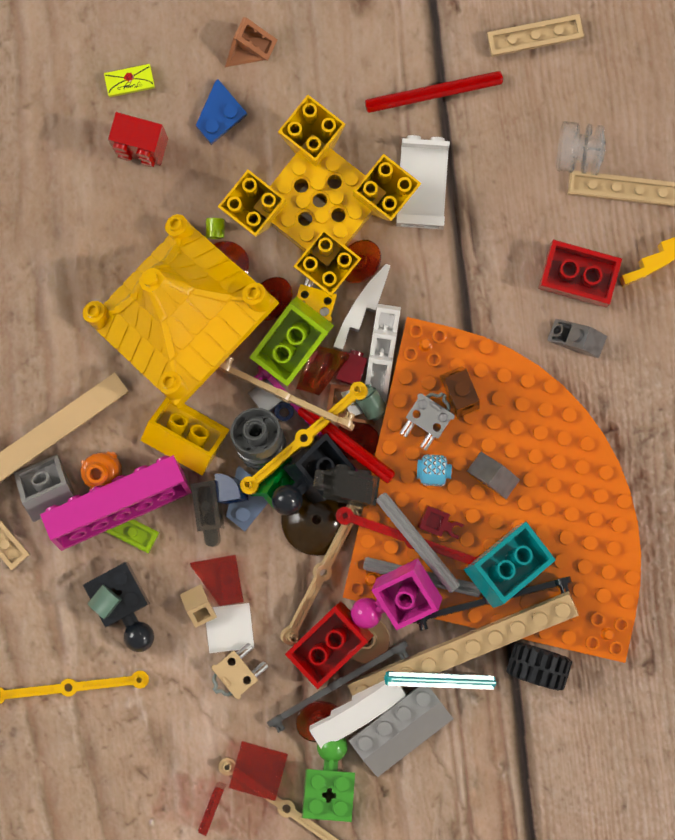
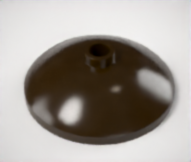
[281,490,351,556]

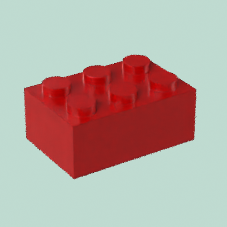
[108,112,168,167]
[538,239,622,308]
[285,601,374,690]

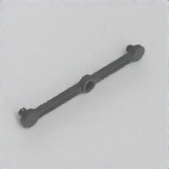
[267,641,409,733]

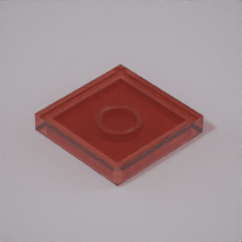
[229,741,288,801]
[198,782,227,836]

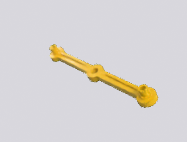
[240,382,368,495]
[0,670,149,704]

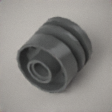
[230,408,287,470]

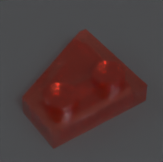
[296,346,350,396]
[190,555,244,606]

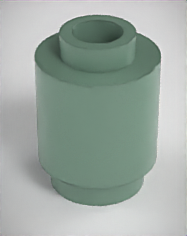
[356,384,387,421]

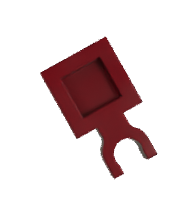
[417,505,464,539]

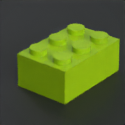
[249,296,334,387]

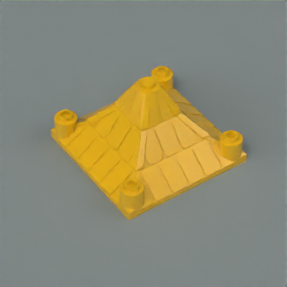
[83,214,279,408]

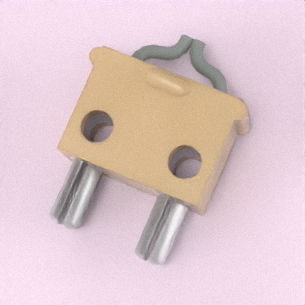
[211,643,268,699]

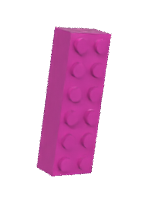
[40,455,192,551]

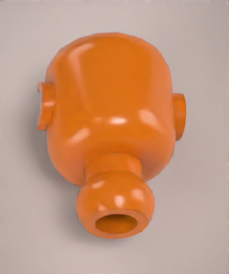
[81,451,122,490]

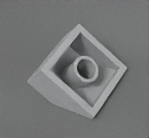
[14,454,75,522]

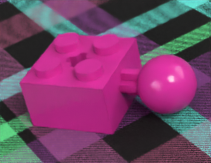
[351,558,442,630]

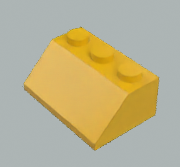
[140,397,230,476]

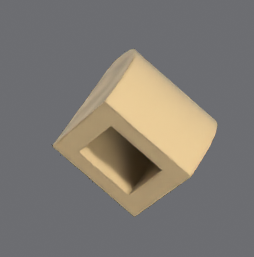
[180,584,217,628]

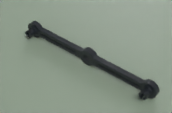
[413,576,572,631]

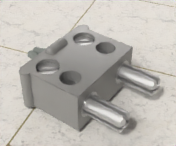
[400,392,455,450]

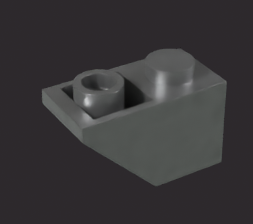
[547,319,607,358]

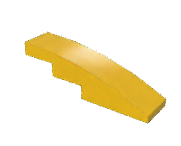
[619,237,675,287]

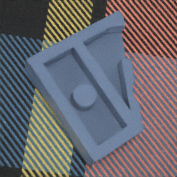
[226,466,268,531]

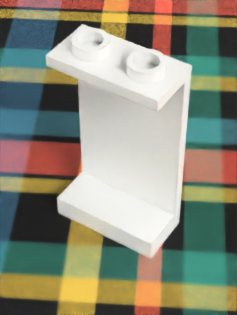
[396,135,450,230]

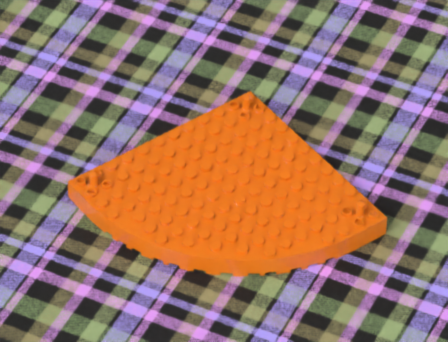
[342,317,641,663]

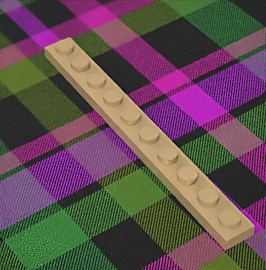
[347,591,579,696]

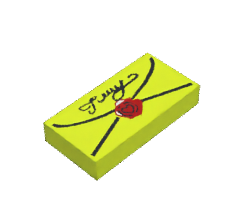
[104,64,155,98]

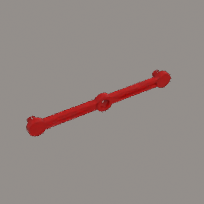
[336,507,480,564]

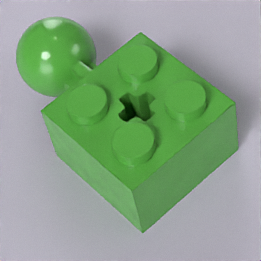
[302,737,355,822]

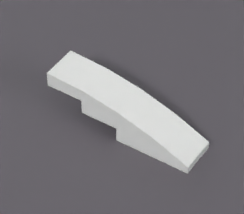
[333,264,390,352]
[365,304,401,404]
[309,680,406,749]

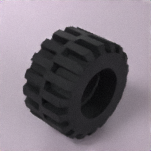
[506,642,572,691]

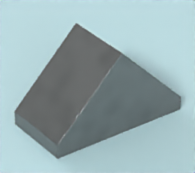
[467,452,520,499]

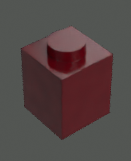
[336,349,367,385]

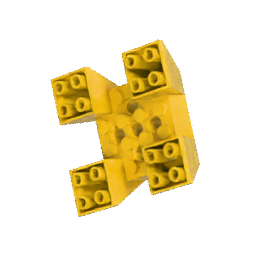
[218,95,421,297]

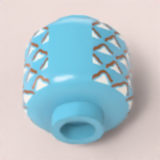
[417,454,452,486]

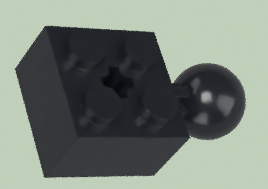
[272,433,356,516]
[83,562,154,652]

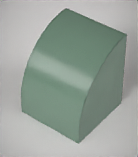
[87,584,122,619]

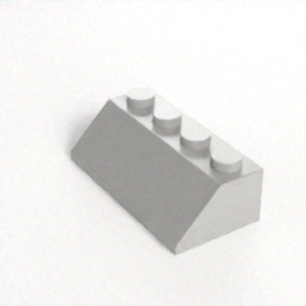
[348,687,453,777]

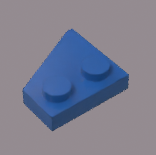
[196,79,247,145]

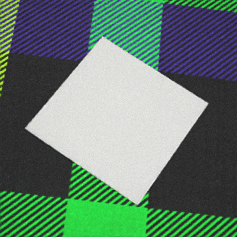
[206,603,254,653]

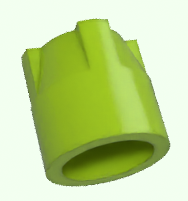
[206,218,225,240]

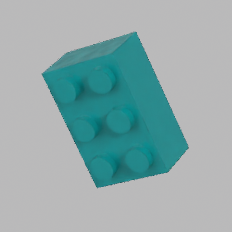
[463,522,556,608]

